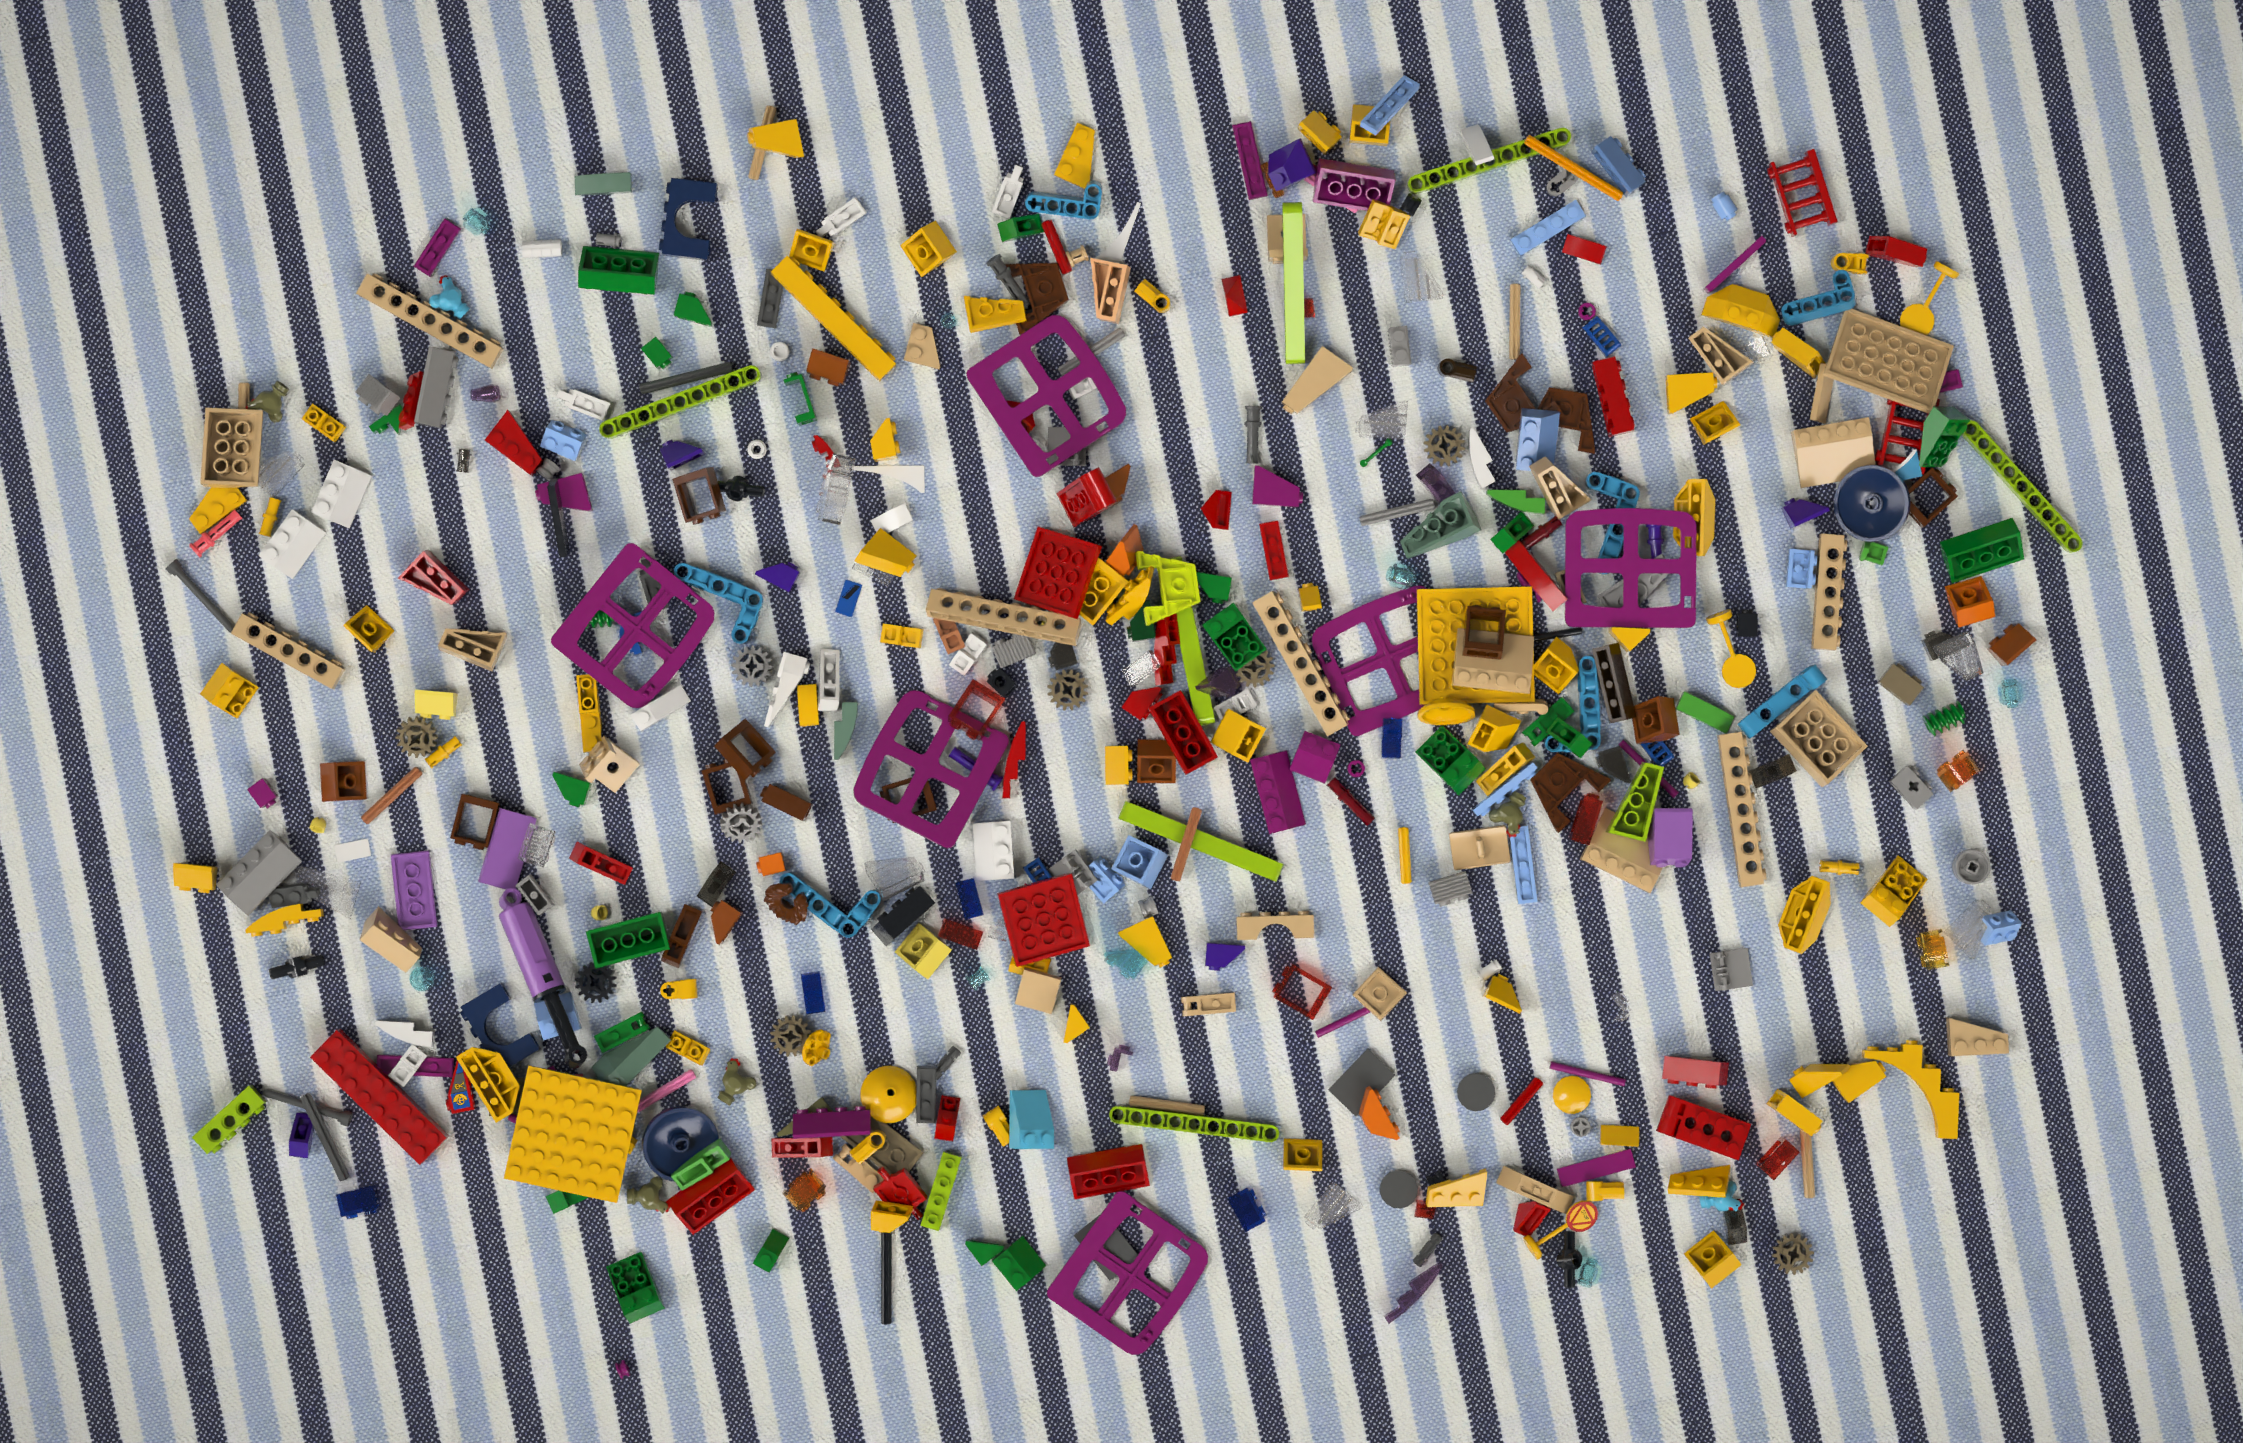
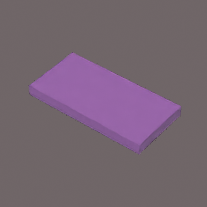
[478,808,537,889]
[391,850,438,930]

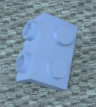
[540,420,586,461]
[1786,549,1817,589]
[1980,910,2022,946]

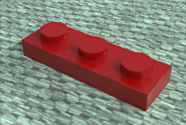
[399,371,424,430]
[1259,521,1289,581]

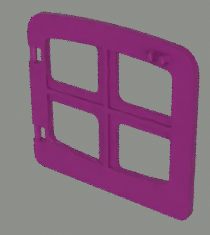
[966,315,1126,477]
[1565,508,1696,628]
[551,543,715,708]
[1312,586,1427,736]
[853,690,1009,849]
[1047,1191,1208,1355]

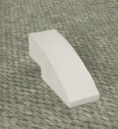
[1460,124,1494,165]
[1468,427,1495,490]
[375,1020,435,1047]

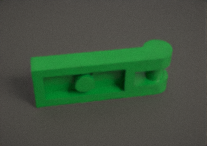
[1521,697,1574,747]
[594,1012,651,1053]

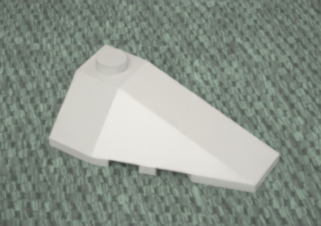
[764,652,810,728]

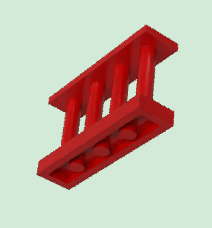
[1767,149,1838,237]
[1875,399,1940,475]

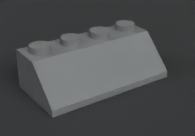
[414,346,458,429]
[216,830,302,916]

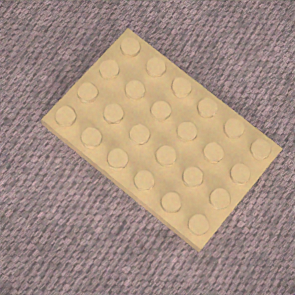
[1823,309,1954,414]

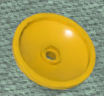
[1417,696,1475,726]
[860,1066,917,1123]

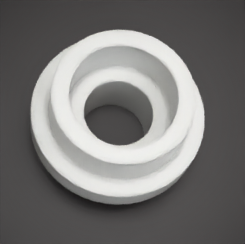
[747,440,767,459]

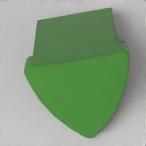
[1859,541,1888,566]

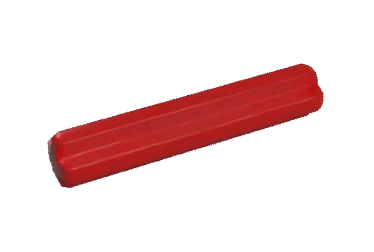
[1041,220,1072,275]
[1500,1077,1543,1125]

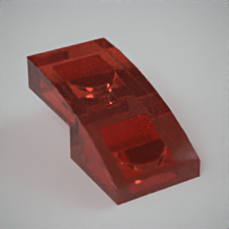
[938,918,983,950]

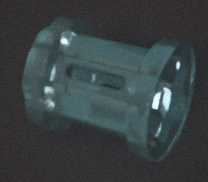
[965,966,991,991]

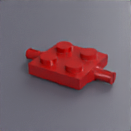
[873,1167,928,1220]

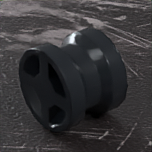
[1400,193,1422,217]
[1426,1170,1445,1186]

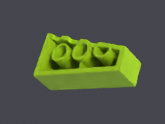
[1606,762,1664,842]

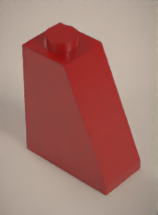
[1865,236,1927,267]

